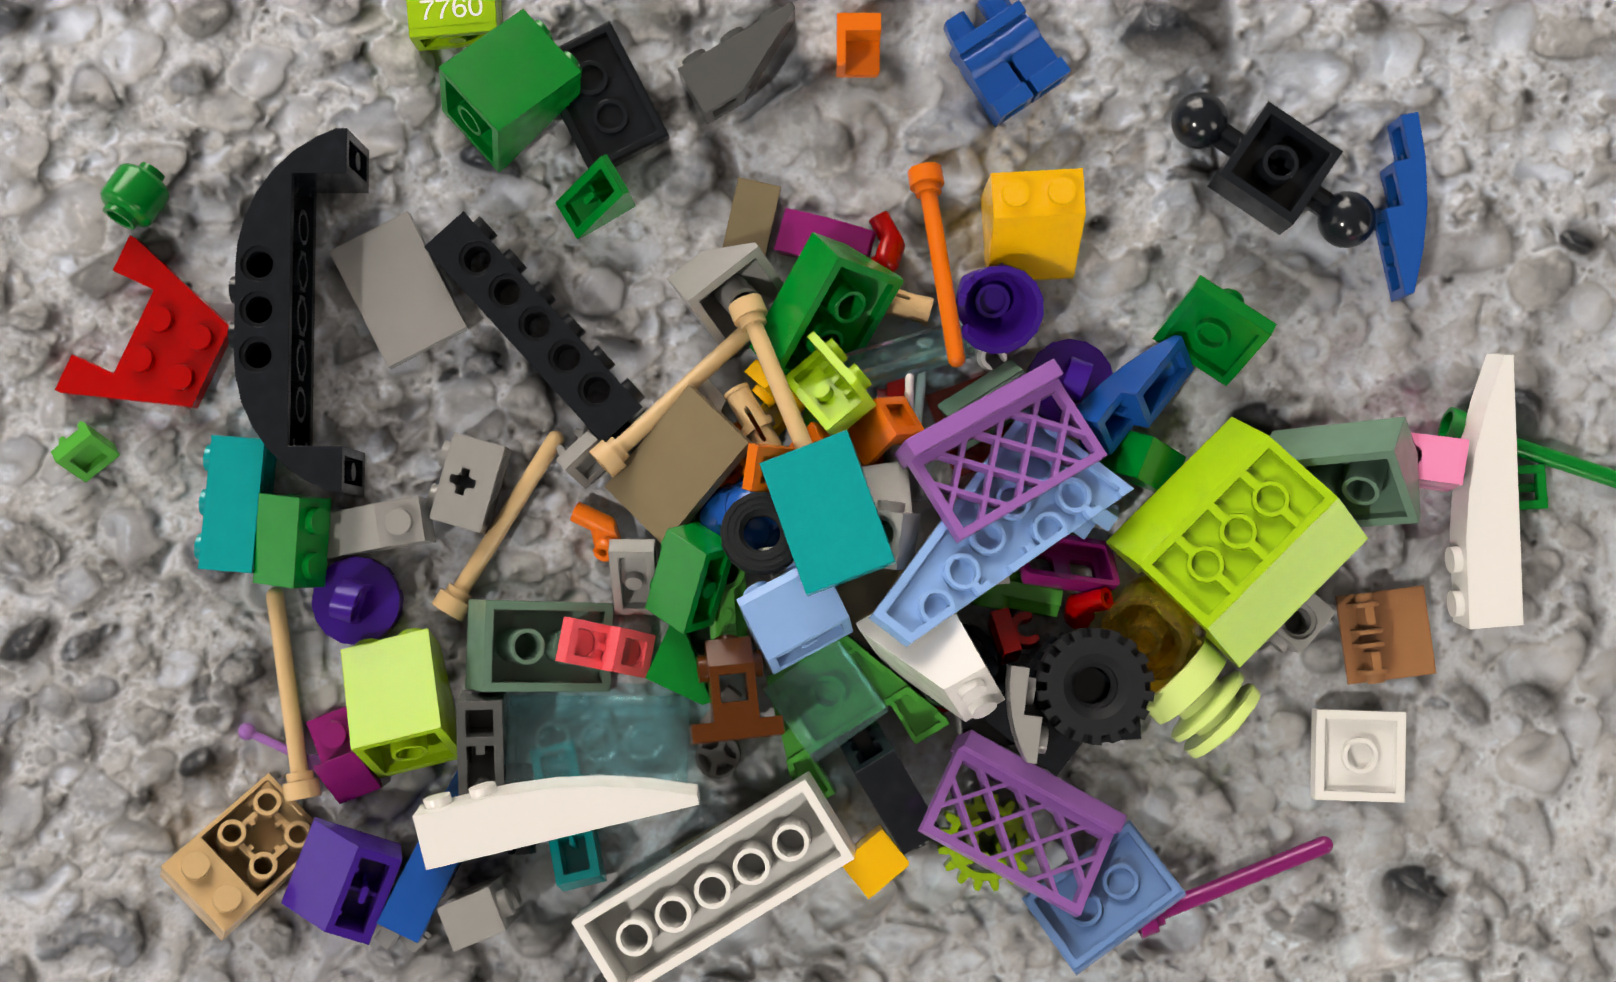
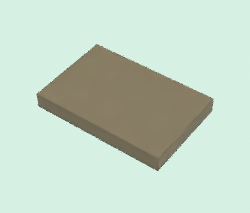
[605,385,753,543]

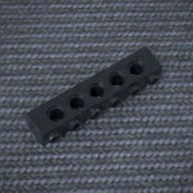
[424,211,646,442]

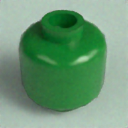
[100,162,170,230]

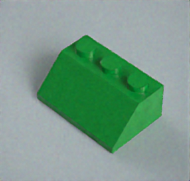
[749,232,904,375]

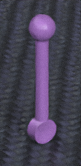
[238,723,321,772]

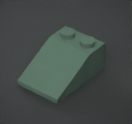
[465,599,613,692]

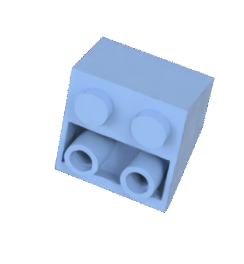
[736,562,853,675]

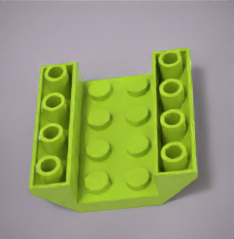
[1106,417,1368,668]

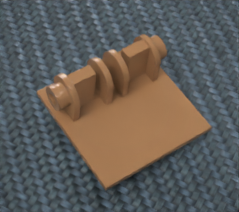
[1335,585,1437,685]

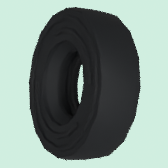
[720,491,794,576]

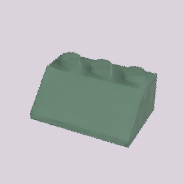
[1270,417,1421,527]

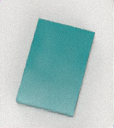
[759,430,897,596]

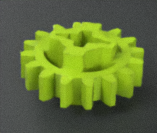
[937,792,1034,891]

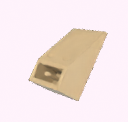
[160,773,313,941]

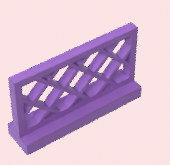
[894,358,1107,543]
[918,730,1127,917]

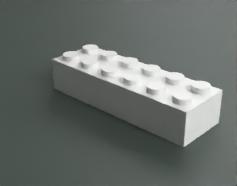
[571,771,856,982]

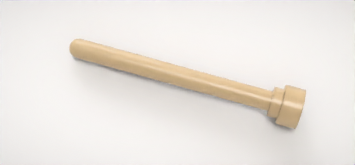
[728,293,813,449]
[589,328,750,478]
[432,430,564,621]
[266,587,322,802]

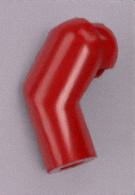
[869,211,905,272]

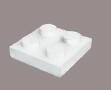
[1310,708,1406,803]

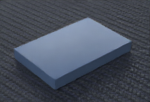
[1021,820,1186,976]

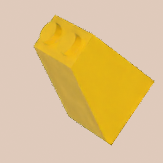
[981,168,1086,281]

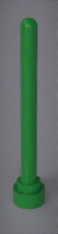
[1438,407,1616,489]

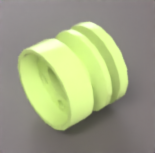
[1146,637,1261,759]

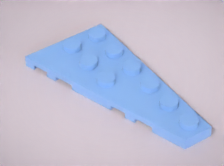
[869,408,1134,647]

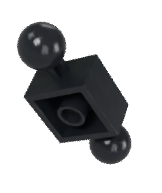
[1171,92,1376,248]

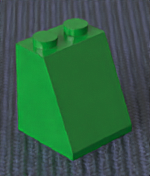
[439,9,582,173]

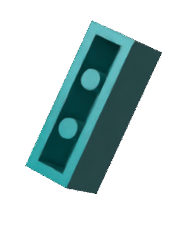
[194,435,277,573]

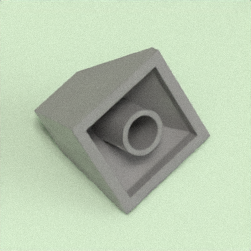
[667,242,784,359]

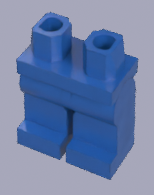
[943,0,1071,128]

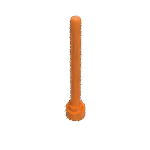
[907,162,966,368]

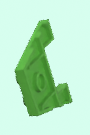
[766,634,950,799]

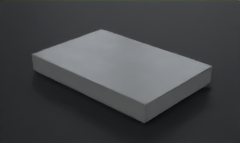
[329,211,469,369]

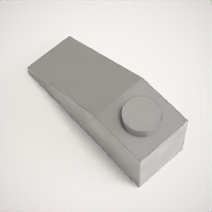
[327,496,436,560]

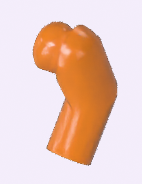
[570,501,621,562]

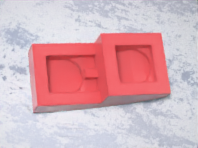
[555,617,656,678]

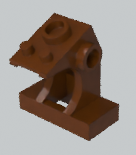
[688,634,785,745]

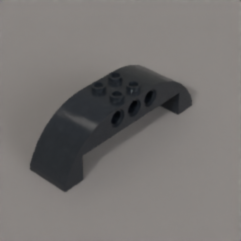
[228,128,369,497]

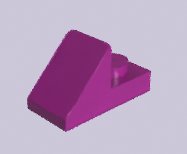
[306,706,383,804]

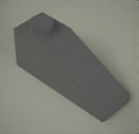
[456,690,508,796]

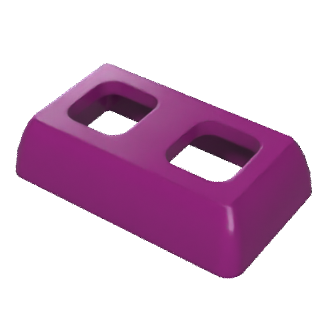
[1020,535,1120,592]

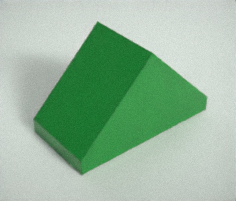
[555,155,636,239]
[1099,431,1186,492]
[645,625,710,705]

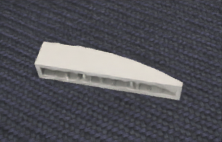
[1445,353,1524,629]
[413,775,700,870]

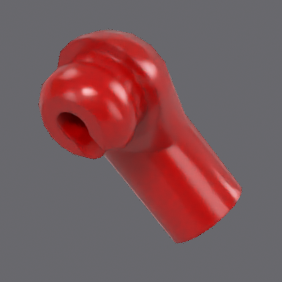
[1064,587,1113,629]

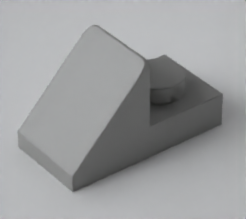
[608,539,660,615]

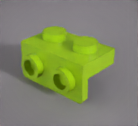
[785,331,876,436]

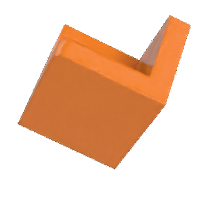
[836,13,881,78]
[847,396,924,466]

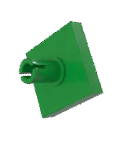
[1152,275,1277,386]

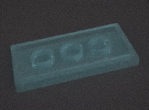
[505,695,689,784]

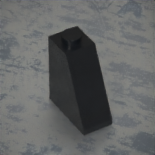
[836,715,941,855]

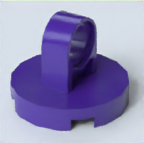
[1026,339,1113,427]
[311,557,404,645]

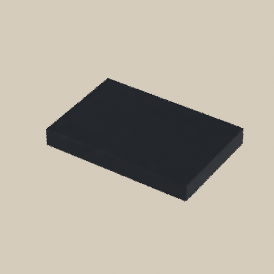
[559,21,670,169]

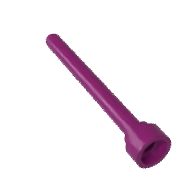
[1137,836,1333,939]

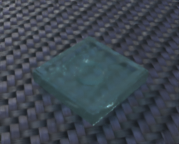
[763,640,889,763]

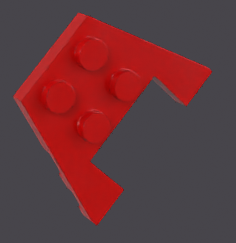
[55,235,229,409]

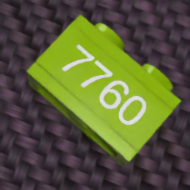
[406,0,503,51]

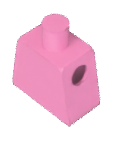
[1411,432,1470,492]

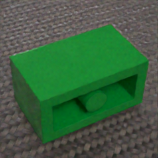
[253,493,331,589]
[645,522,732,634]

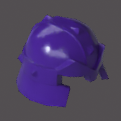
[956,263,1044,354]

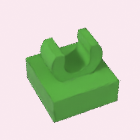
[50,421,120,483]

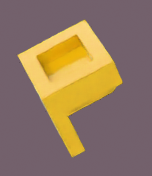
[842,824,909,899]

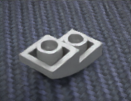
[1005,664,1049,764]

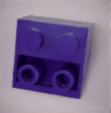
[281,817,402,945]

